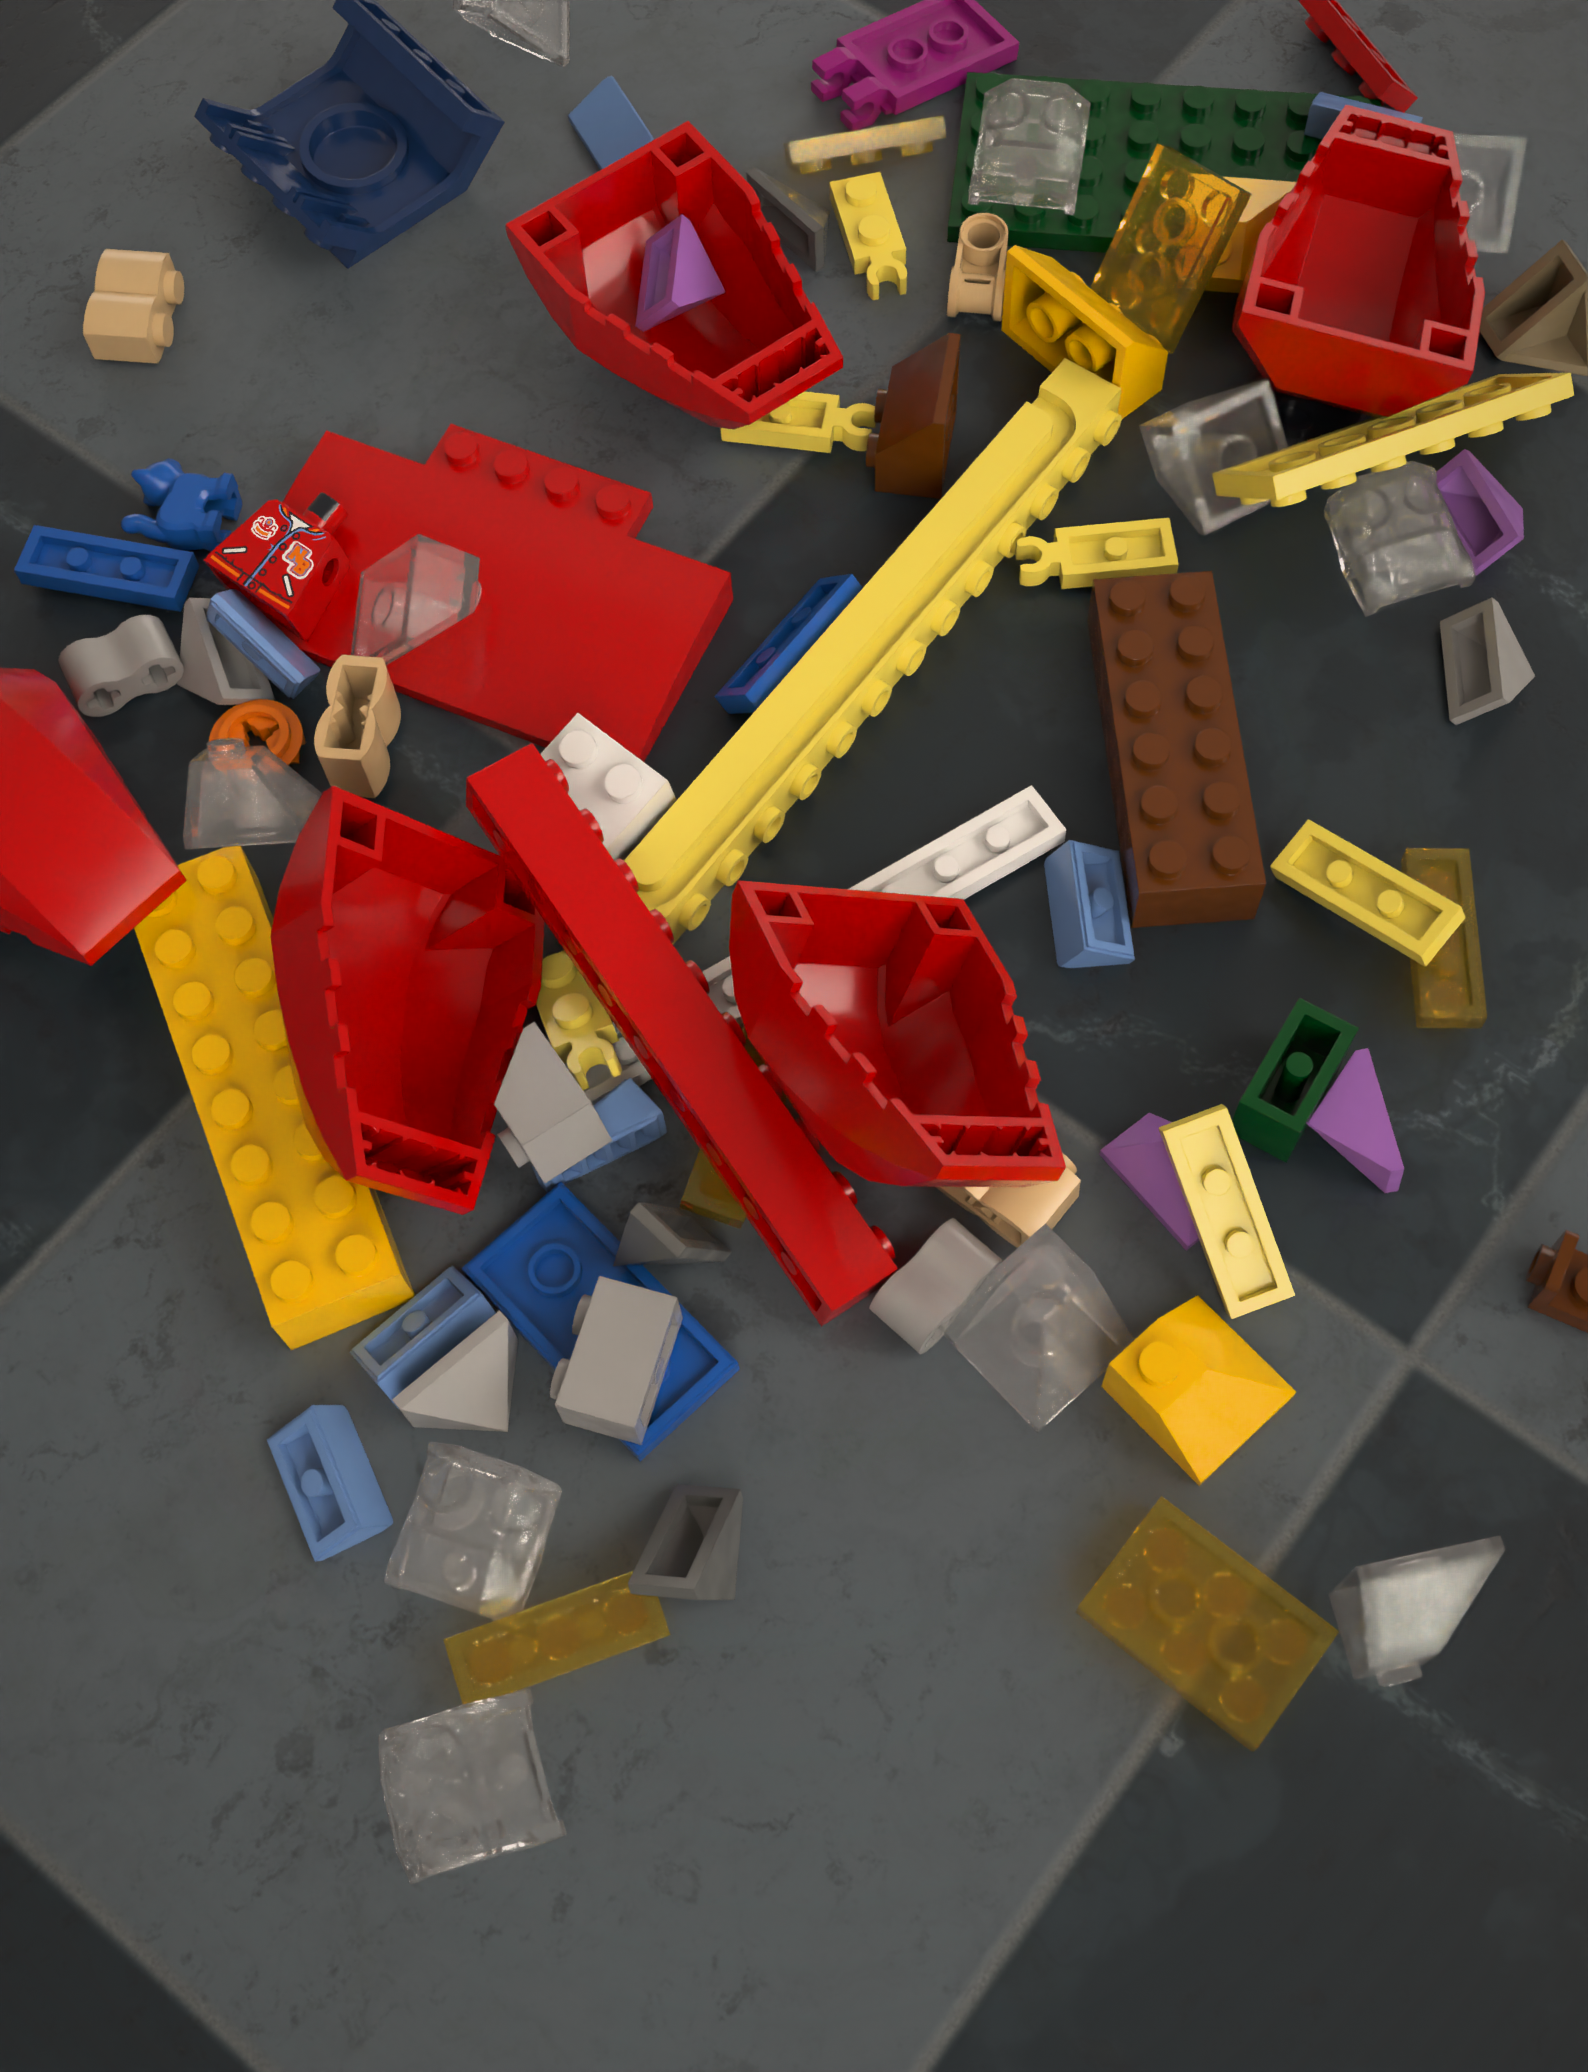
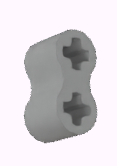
[58,615,184,717]
[869,1218,1005,1355]

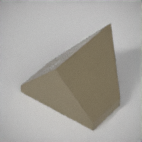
[1480,239,1588,376]

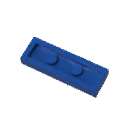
[14,525,199,612]
[714,574,863,714]

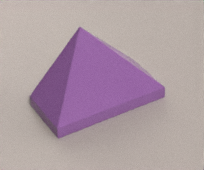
[635,214,725,332]
[1419,449,1524,576]
[1307,1048,1404,1193]
[1099,1113,1199,1251]

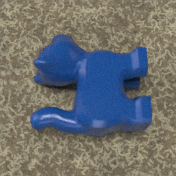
[121,458,242,551]

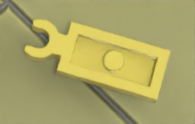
[829,172,907,300]
[721,391,876,453]
[1015,518,1179,589]
[536,950,622,1090]

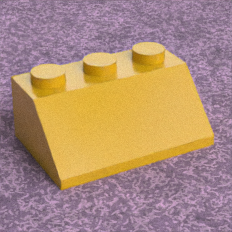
[1001,245,1168,419]

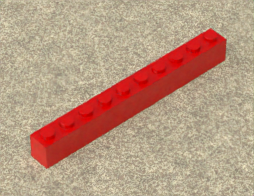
[466,743,898,1327]

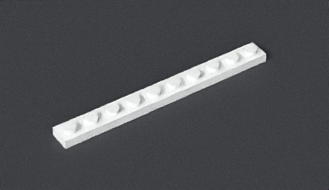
[564,785,1066,1106]

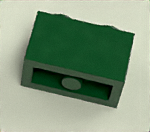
[1232,998,1359,1163]

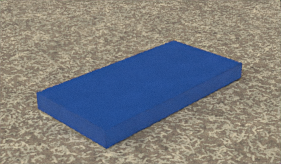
[462,1182,740,1462]

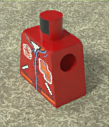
[204,492,350,642]

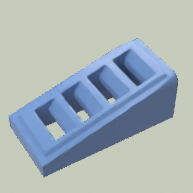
[531,1078,667,1192]

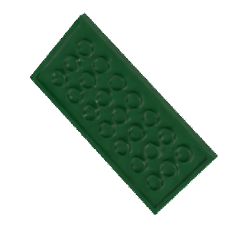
[947,72,1382,258]

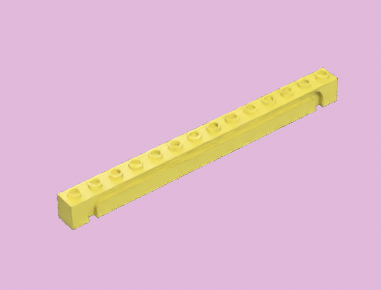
[624,358,1122,945]

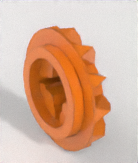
[209,699,306,787]

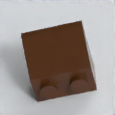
[866,333,961,499]

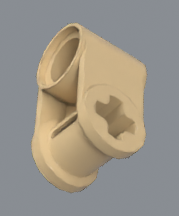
[947,213,1008,321]

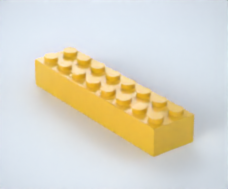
[134,842,415,1350]

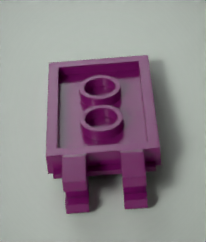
[811,0,1020,132]

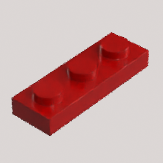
[1298,0,1418,113]

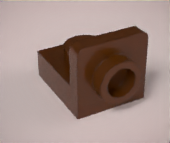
[1526,1230,1588,1333]

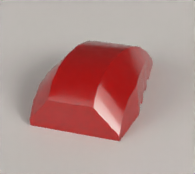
[1233,104,1485,419]
[505,121,843,430]
[0,668,187,966]
[270,785,545,1215]
[729,880,1066,1187]

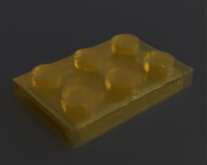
[1090,143,1252,354]
[1076,1496,1340,1752]

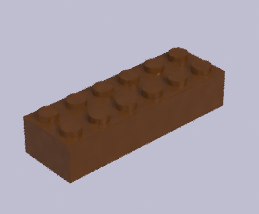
[1087,571,1266,928]

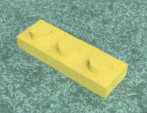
[1270,819,1465,967]
[1159,1104,1295,1319]

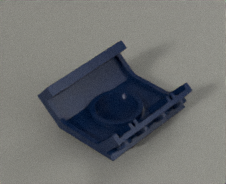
[194,0,505,269]

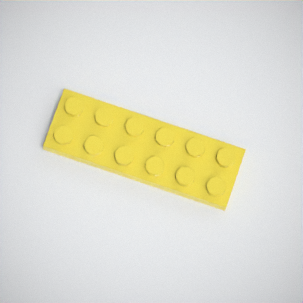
[1212,373,1574,507]

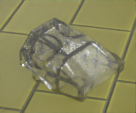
[968,78,1091,215]
[1323,461,1476,617]
[384,1442,562,1630]
[378,1689,567,1884]

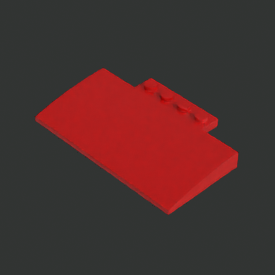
[263,424,733,762]

